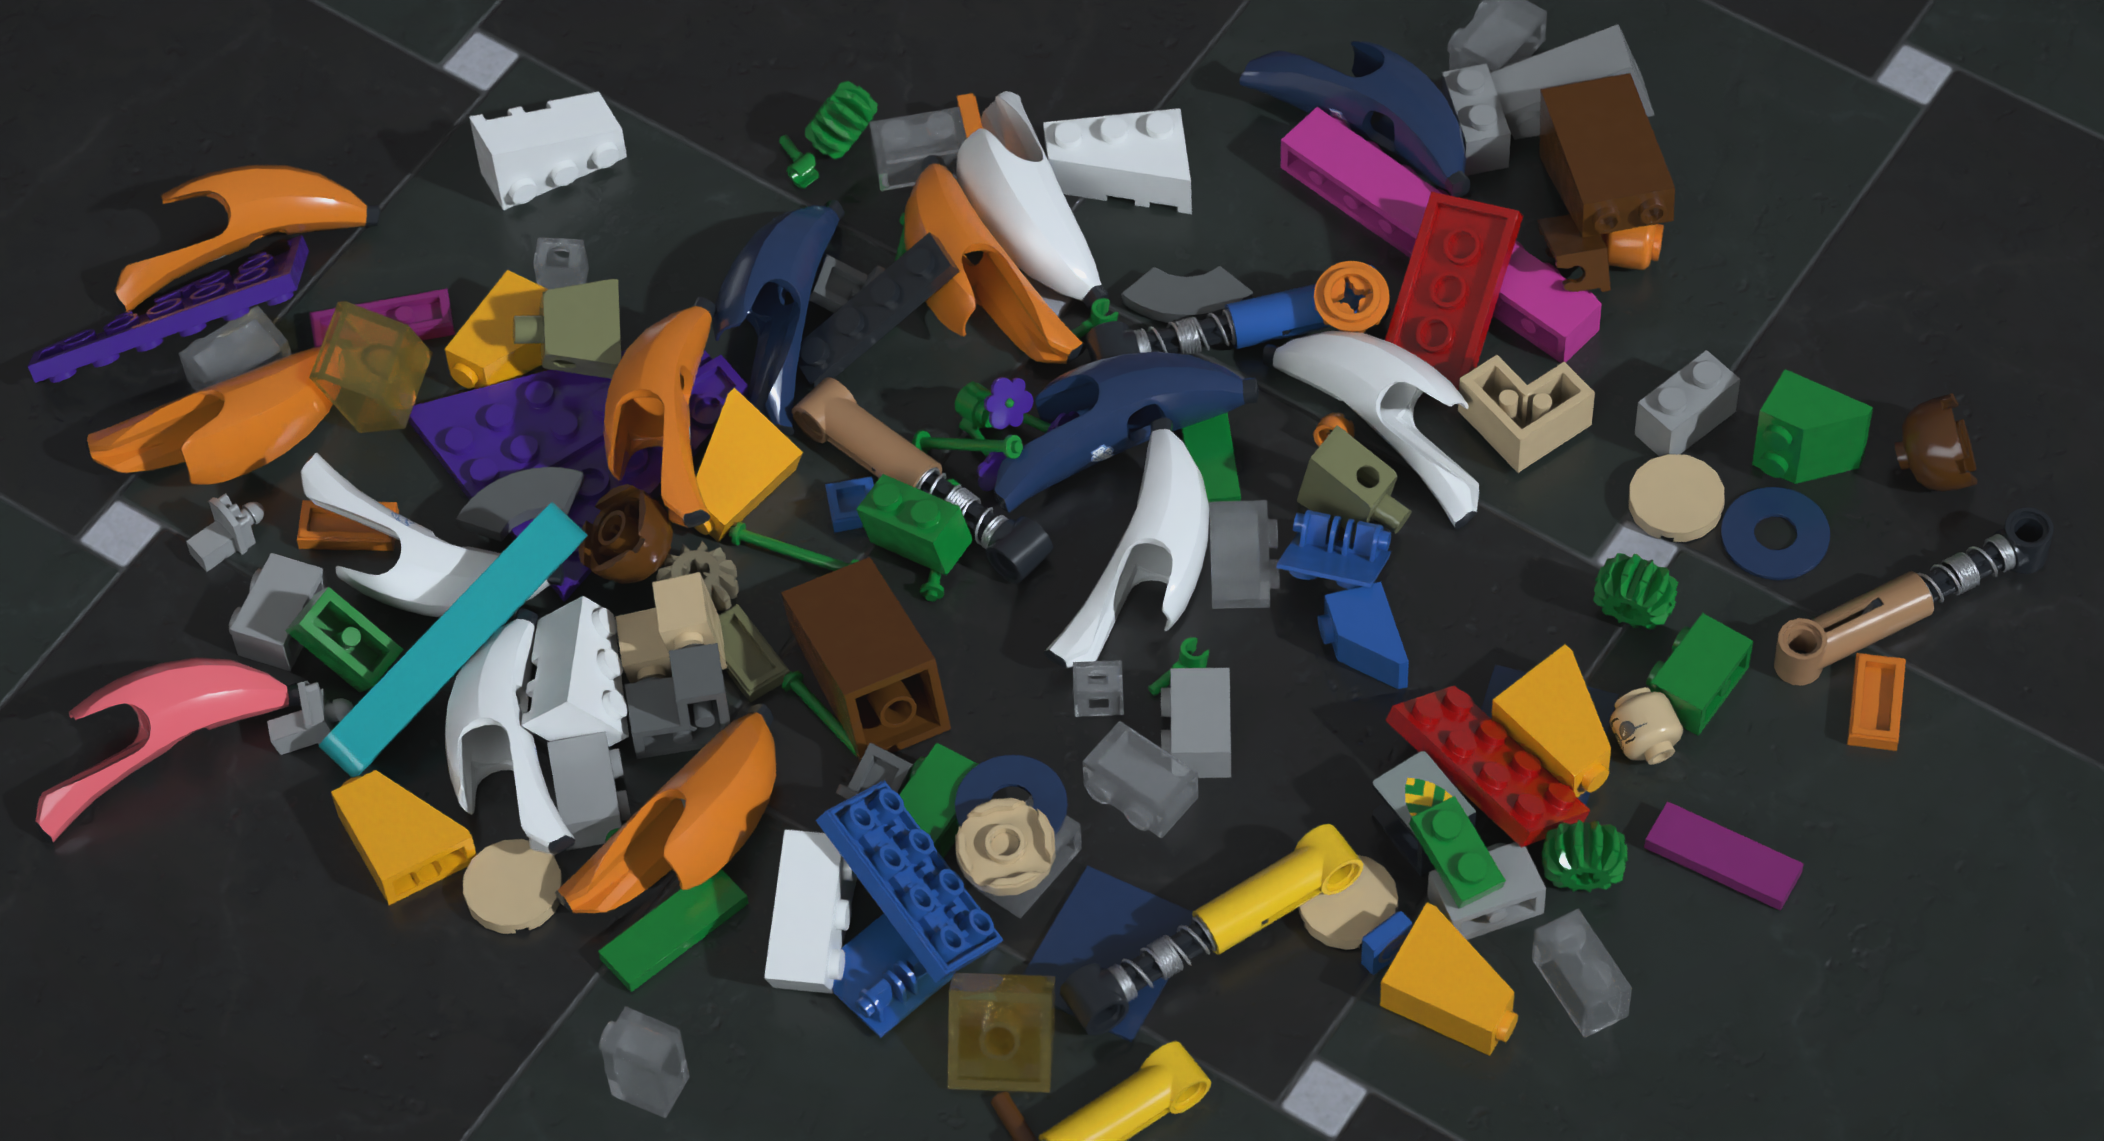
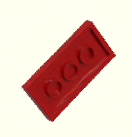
[1385,191,1523,390]
[1385,685,1591,848]

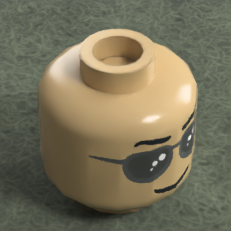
[1609,687,1683,765]

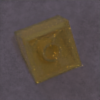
[309,301,433,433]
[948,973,1056,1092]

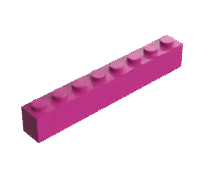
[1281,107,1602,363]

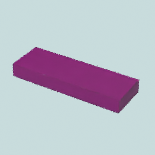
[310,289,455,352]
[1644,801,1804,911]

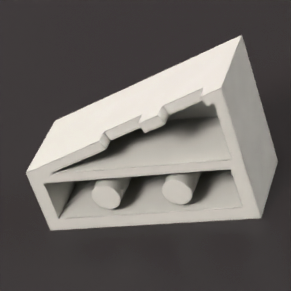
[469,92,627,211]
[1043,108,1192,214]
[521,596,629,747]
[764,830,857,994]

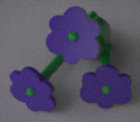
[955,377,1079,491]

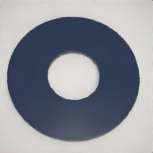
[1721,487,1830,580]
[955,755,1067,838]

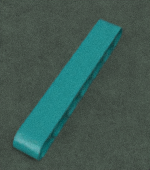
[319,502,588,778]

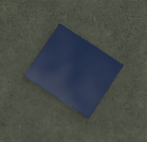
[1015,865,1193,1042]

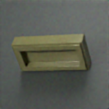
[719,604,790,703]

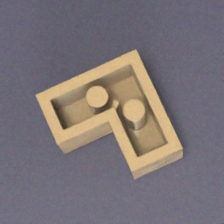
[1458,355,1595,473]
[615,572,727,683]

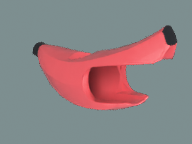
[35,657,301,843]

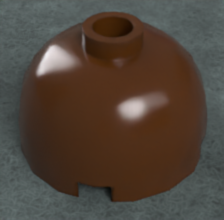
[1895,393,1977,491]
[578,484,673,584]

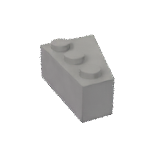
[1490,24,1655,140]

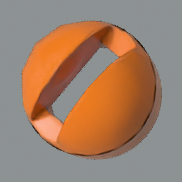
[1313,412,1355,447]

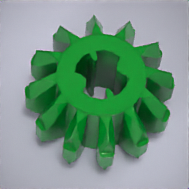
[805,81,878,159]
[1593,553,1678,629]
[1542,820,1628,892]

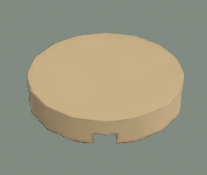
[1629,454,1724,542]
[956,798,1056,896]
[463,839,563,934]
[1298,855,1398,950]

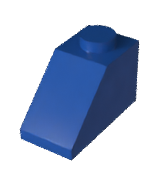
[1318,582,1409,689]

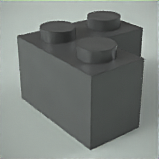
[625,643,731,759]

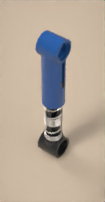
[1085,265,1391,362]

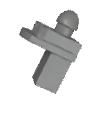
[186,494,265,572]
[267,681,354,755]

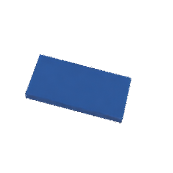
[816,780,1003,983]

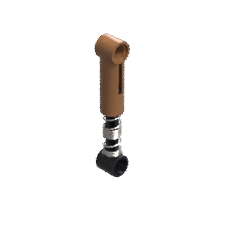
[792,377,1053,584]
[1774,507,2054,686]

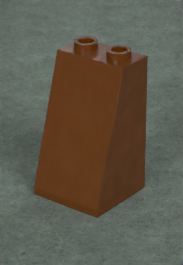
[1539,73,1675,237]
[781,557,951,762]

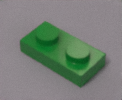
[1409,796,1506,909]

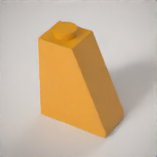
[445,270,549,389]
[694,388,803,542]
[1492,644,1611,798]
[331,770,477,905]
[1380,903,1518,1056]

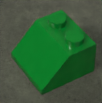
[1752,369,1873,484]

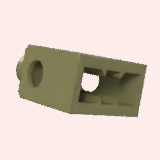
[513,279,621,379]
[1297,425,1412,535]

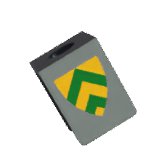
[1372,751,1476,877]

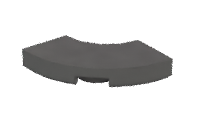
[1121,266,1253,323]
[456,467,585,542]

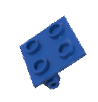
[1276,510,1391,589]
[832,914,956,1038]

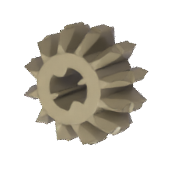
[656,541,739,612]

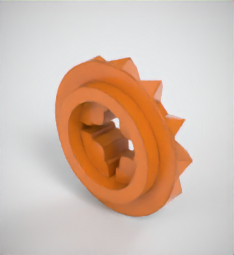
[1314,261,1390,333]

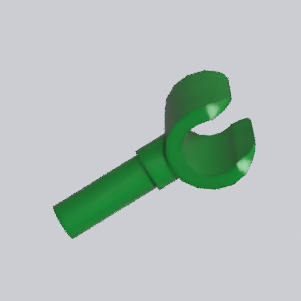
[779,135,819,189]
[1071,298,1119,339]
[1148,637,1209,696]

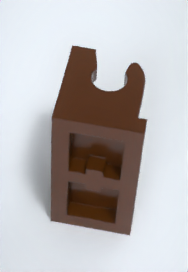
[1538,214,1611,292]

